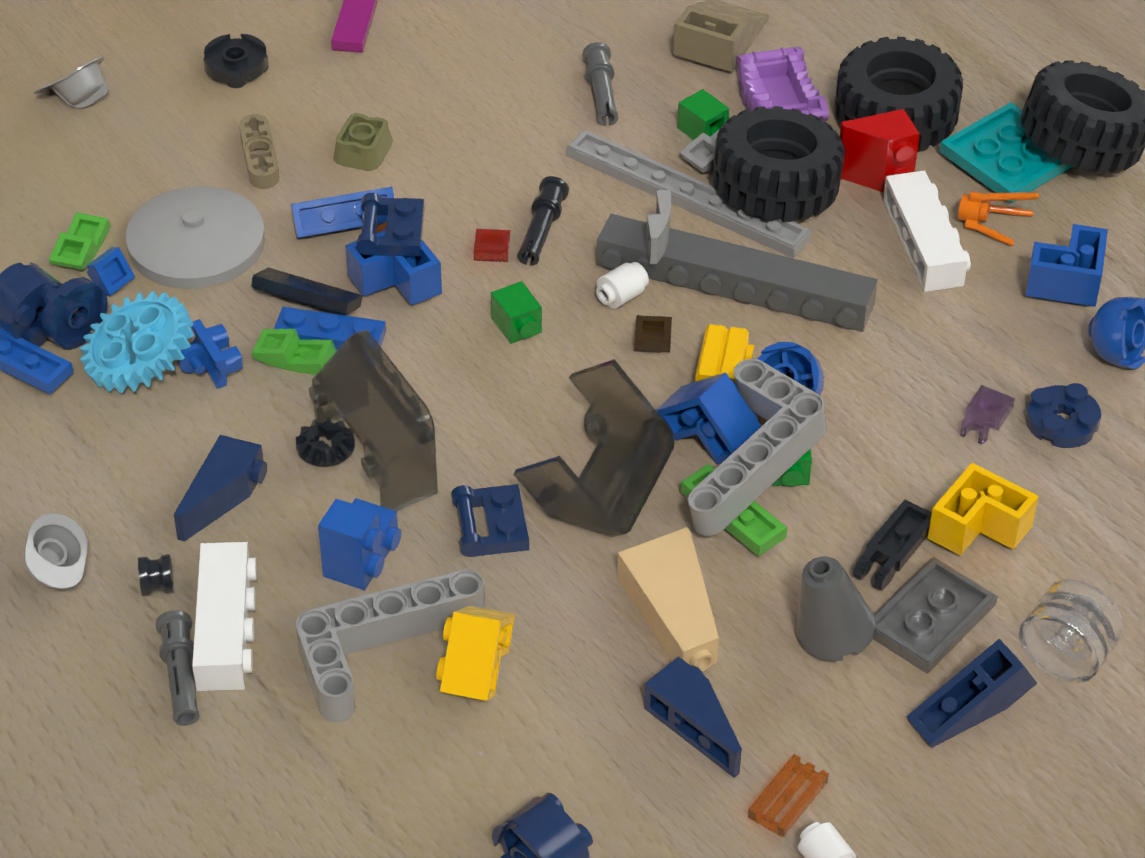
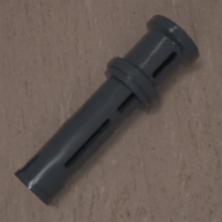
[517,176,569,266]

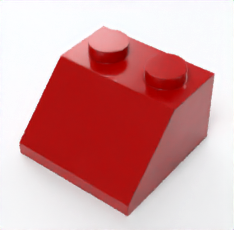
[840,109,920,192]

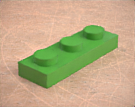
[681,464,787,557]

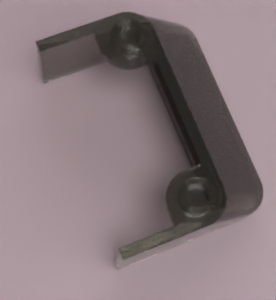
[309,330,438,511]
[513,359,674,537]

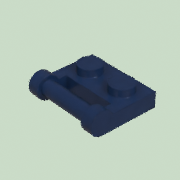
[356,193,425,256]
[451,484,529,557]

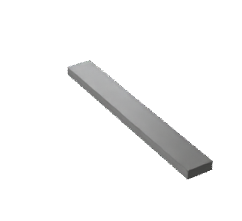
[566,130,812,258]

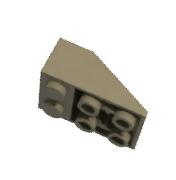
[673,0,769,72]

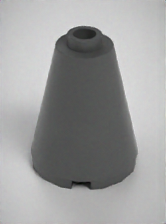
[796,556,876,662]

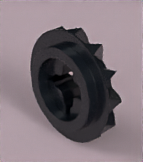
[296,417,355,466]

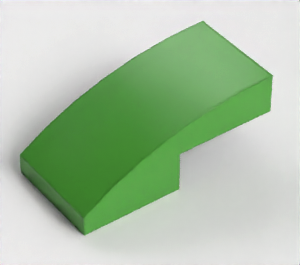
[49,212,111,270]
[251,329,336,375]

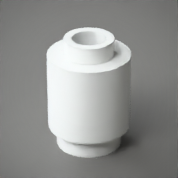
[596,262,649,309]
[798,822,856,858]

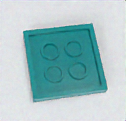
[939,102,1073,203]

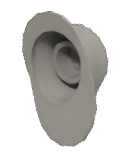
[34,56,109,108]
[24,513,87,590]

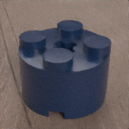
[0,262,62,347]
[492,792,593,858]

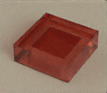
[474,229,511,262]

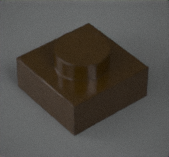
[635,315,672,352]

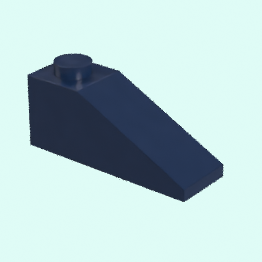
[174,435,267,542]
[906,638,1037,748]
[644,656,742,778]

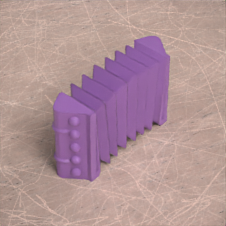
[736,47,829,122]

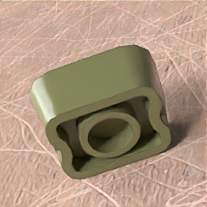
[333,113,393,171]

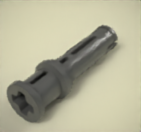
[582,42,619,126]
[156,610,200,726]

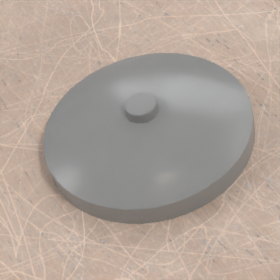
[126,186,265,289]

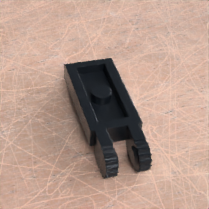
[852,499,932,591]

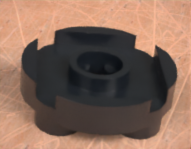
[203,34,269,88]

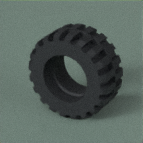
[835,36,963,152]
[1021,60,1145,174]
[712,106,845,222]

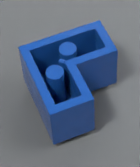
[1025,224,1108,307]
[345,230,442,305]
[655,372,762,464]
[318,498,401,591]

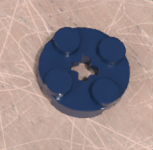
[42,277,108,349]
[1026,383,1101,448]

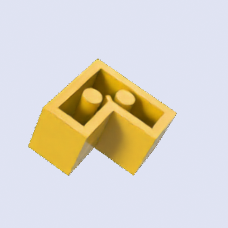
[928,463,1039,556]
[436,606,516,701]

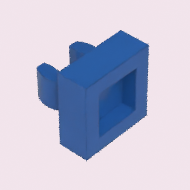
[86,247,135,295]

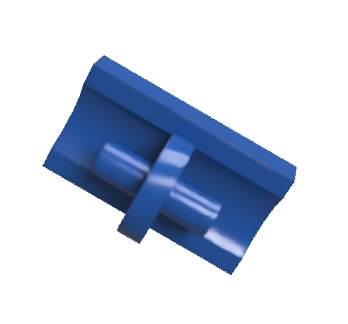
[177,319,243,389]

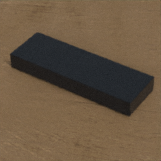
[251,267,363,315]

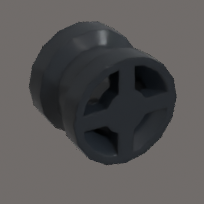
[138,554,174,596]

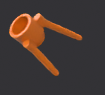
[958,191,1039,246]

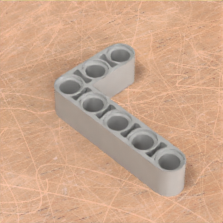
[688,359,827,536]
[296,569,485,722]

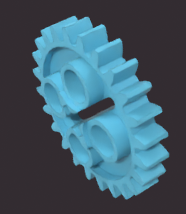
[80,291,194,393]

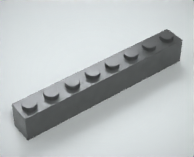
[596,214,878,332]

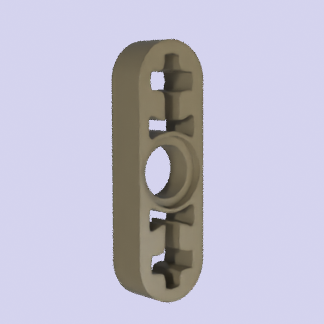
[239,114,280,189]

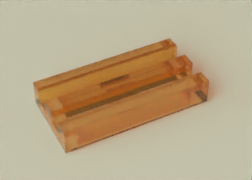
[748,754,829,837]

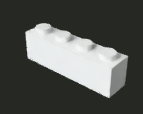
[883,170,971,292]
[192,542,257,691]

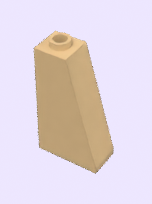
[617,527,719,671]

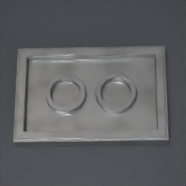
[873,557,998,674]

